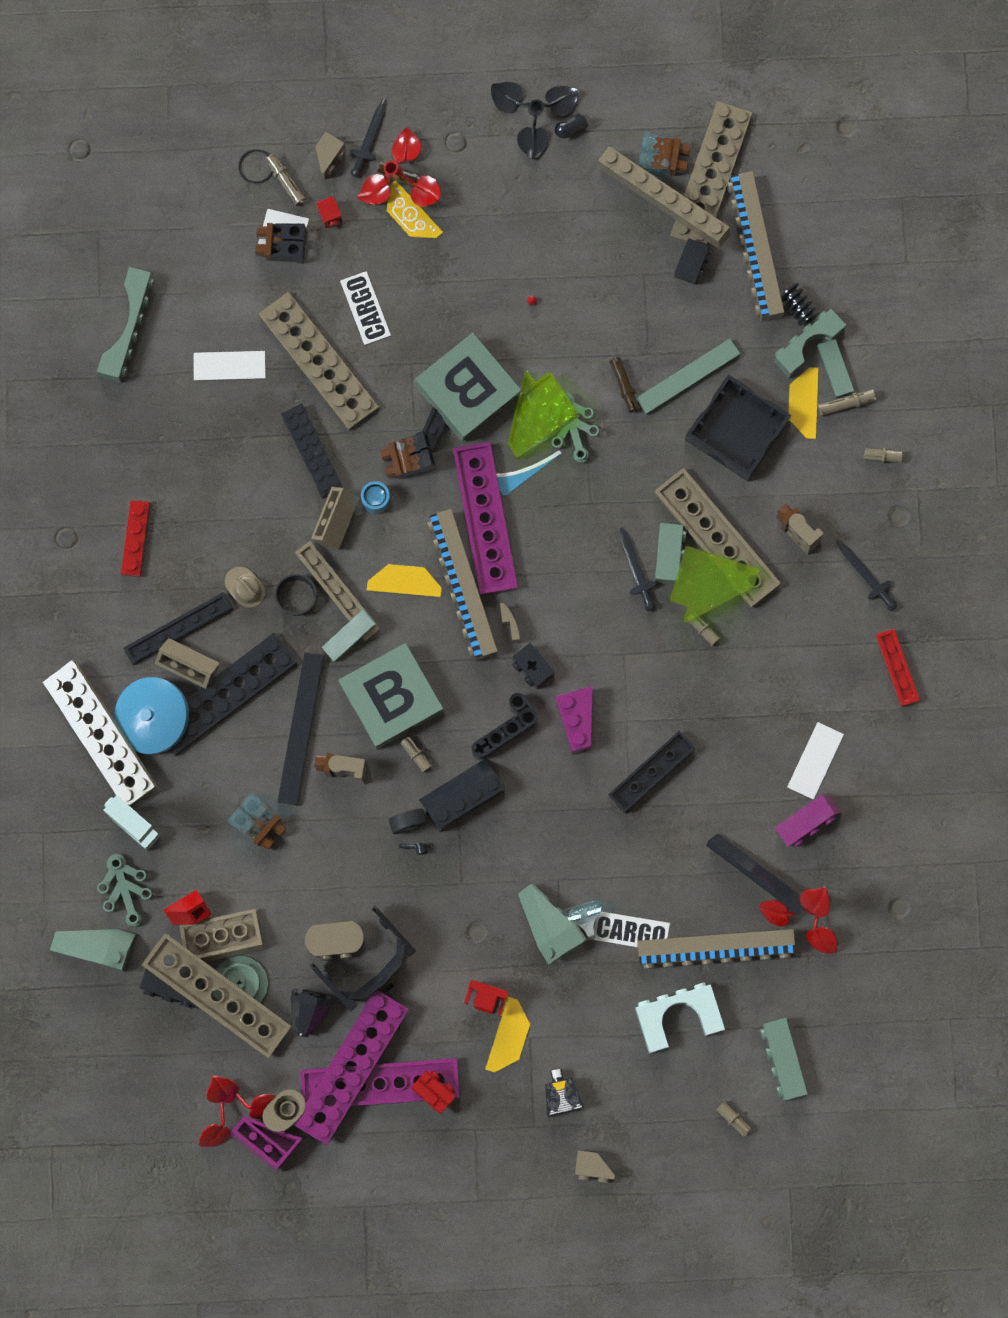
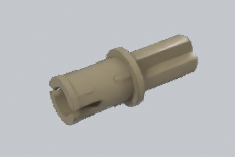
[864,448,902,463]
[687,612,720,646]
[401,737,432,773]
[716,1101,751,1136]

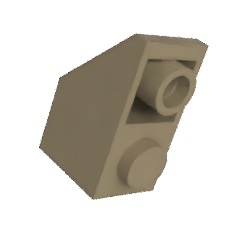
[315,132,346,179]
[575,1151,615,1183]

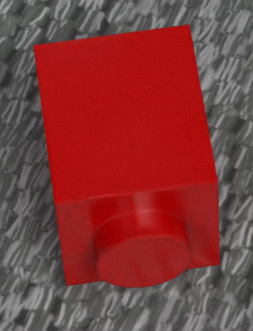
[316,196,343,228]

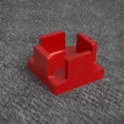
[464,980,509,1016]

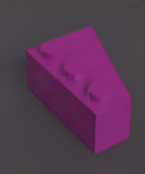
[555,686,592,755]
[775,793,841,847]
[231,1116,302,1173]

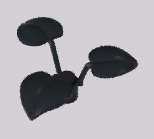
[491,82,579,159]

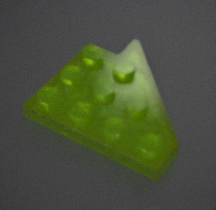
[507,370,580,460]
[669,546,759,623]

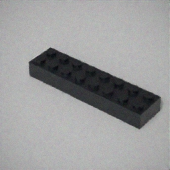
[281,403,343,498]
[608,730,696,814]

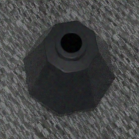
[290,989,332,1037]

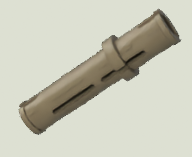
[265,153,306,206]
[818,389,876,416]

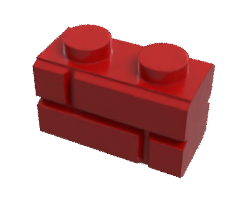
[411,1070,456,1115]

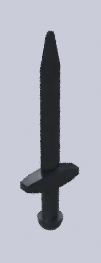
[350,98,386,178]
[620,528,657,612]
[836,540,897,611]

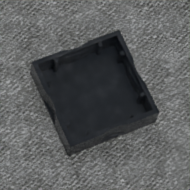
[685,374,791,482]

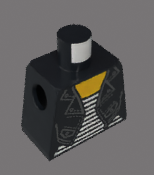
[545,1069,584,1117]

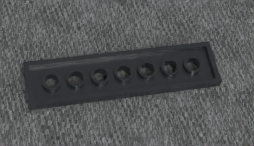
[170,633,297,756]

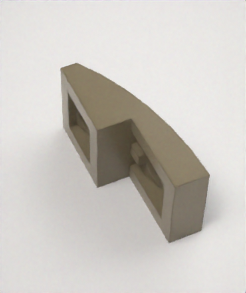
[500,603,520,644]

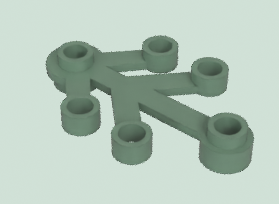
[546,393,600,464]
[97,854,152,927]

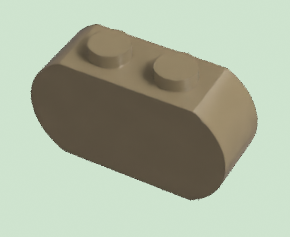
[305,921,364,961]

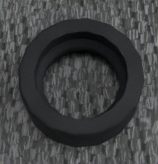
[388,808,428,834]

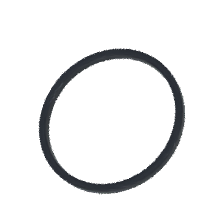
[238,149,273,184]

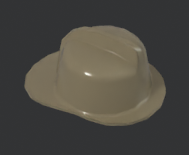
[225,567,265,608]
[262,1089,306,1132]

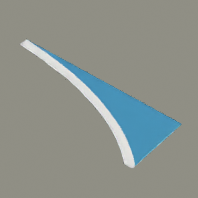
[496,451,561,496]

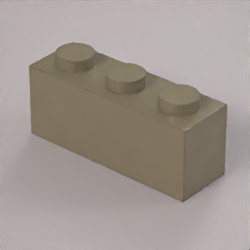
[311,487,359,550]
[155,638,220,689]

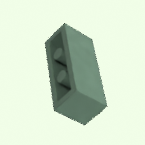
[655,523,686,585]

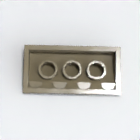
[179,909,264,963]

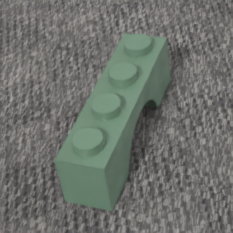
[774,309,846,378]

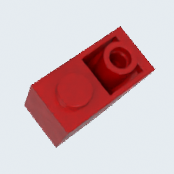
[164,889,212,925]

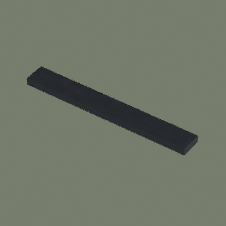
[277,652,324,806]

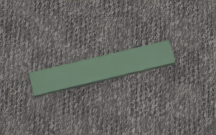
[636,339,740,415]

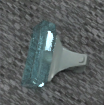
[562,899,603,940]

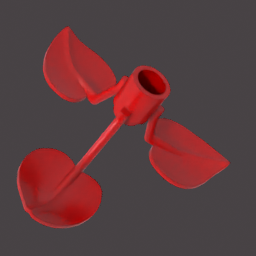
[357,127,441,207]
[759,887,838,954]
[198,1075,276,1147]

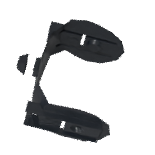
[309,905,416,1011]

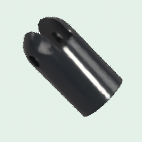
[554,113,588,139]

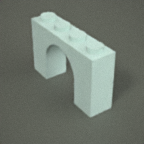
[104,795,160,851]
[635,983,725,1054]

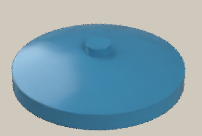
[114,677,189,755]

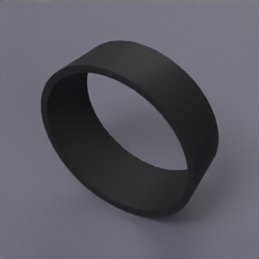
[275,574,317,616]

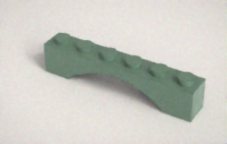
[97,267,155,383]

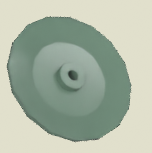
[213,956,268,1011]

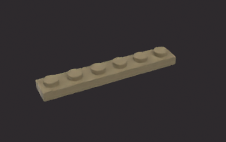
[295,541,380,642]

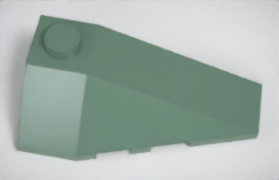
[518,884,587,964]
[50,929,136,972]

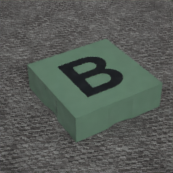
[413,333,521,442]
[338,643,444,750]

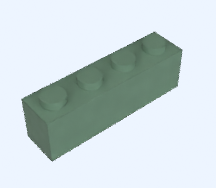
[760,1018,808,1102]

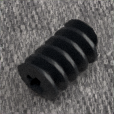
[781,283,819,326]

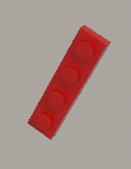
[121,500,150,577]
[875,629,920,707]

